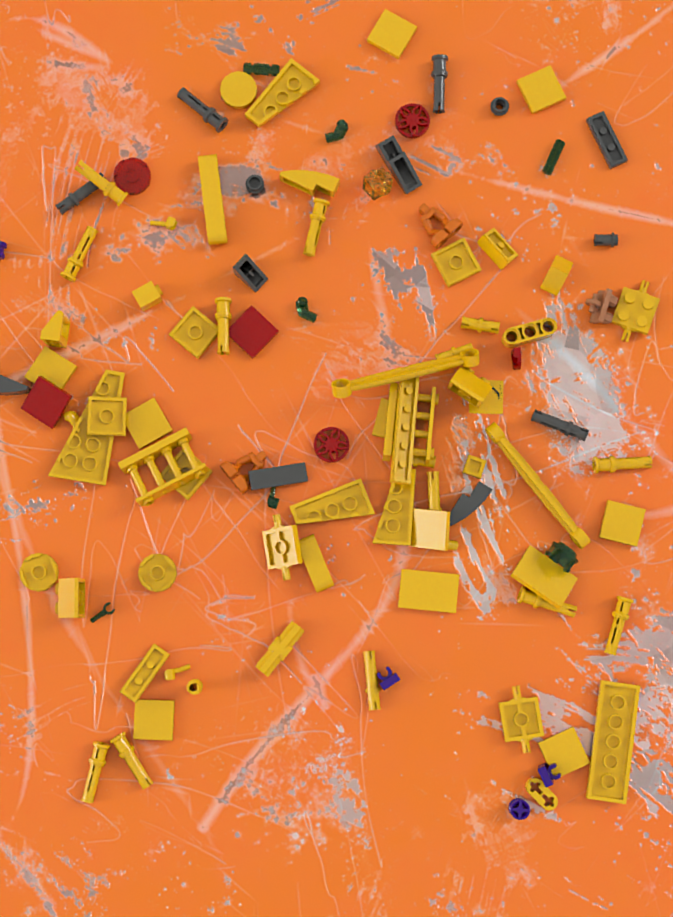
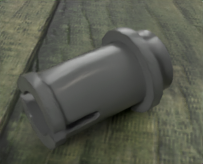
[594,232,618,248]

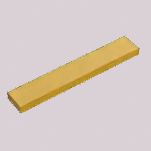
[390,377,420,486]

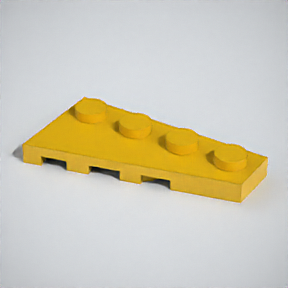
[245,58,320,128]
[372,469,416,546]
[289,478,375,525]

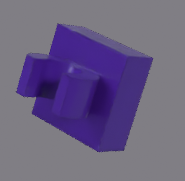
[377,666,400,690]
[538,763,561,788]

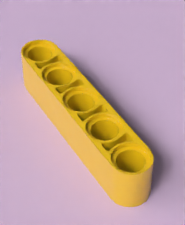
[198,154,228,245]

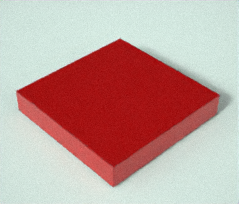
[229,305,279,359]
[21,376,72,429]

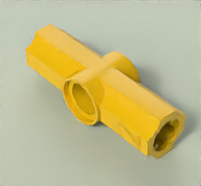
[255,621,304,677]

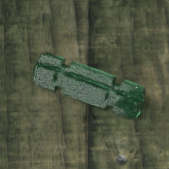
[243,63,280,76]
[542,139,565,175]

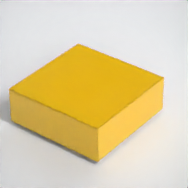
[462,454,487,479]

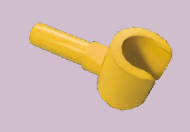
[150,216,178,230]
[164,664,191,680]

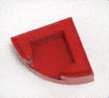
[511,347,521,370]

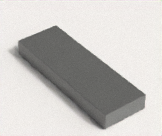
[586,111,628,169]
[248,462,308,491]

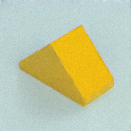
[540,255,573,296]

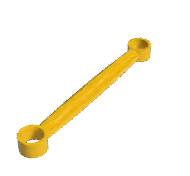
[331,348,480,398]
[485,422,591,550]

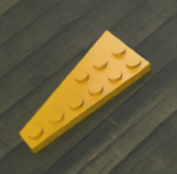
[48,370,125,486]

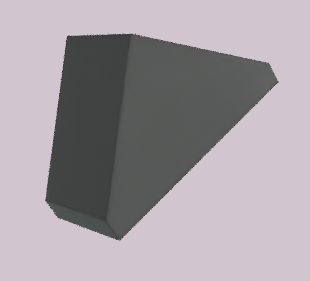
[232,254,268,292]

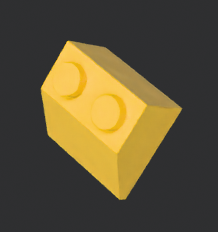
[447,366,493,408]
[55,578,85,618]

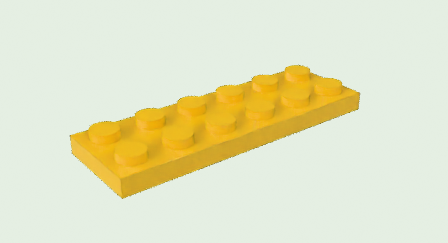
[586,680,640,804]

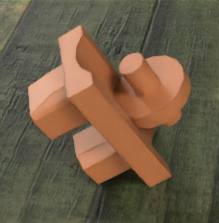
[585,288,618,324]

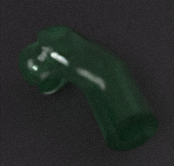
[325,119,348,143]
[295,297,318,323]

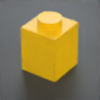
[132,281,163,312]

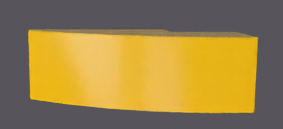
[279,170,340,197]

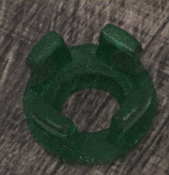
[545,541,578,573]

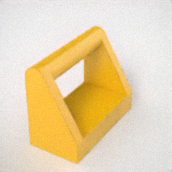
[40,310,70,348]

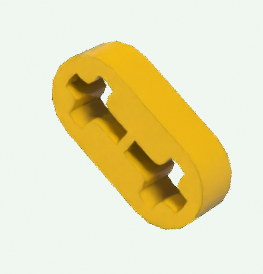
[525,777,558,811]

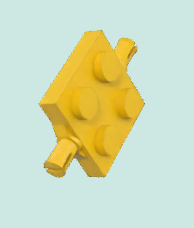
[611,280,660,342]
[262,514,303,581]
[498,685,544,753]

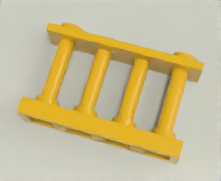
[382,383,439,465]
[118,427,209,507]

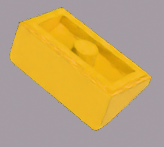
[477,228,518,270]

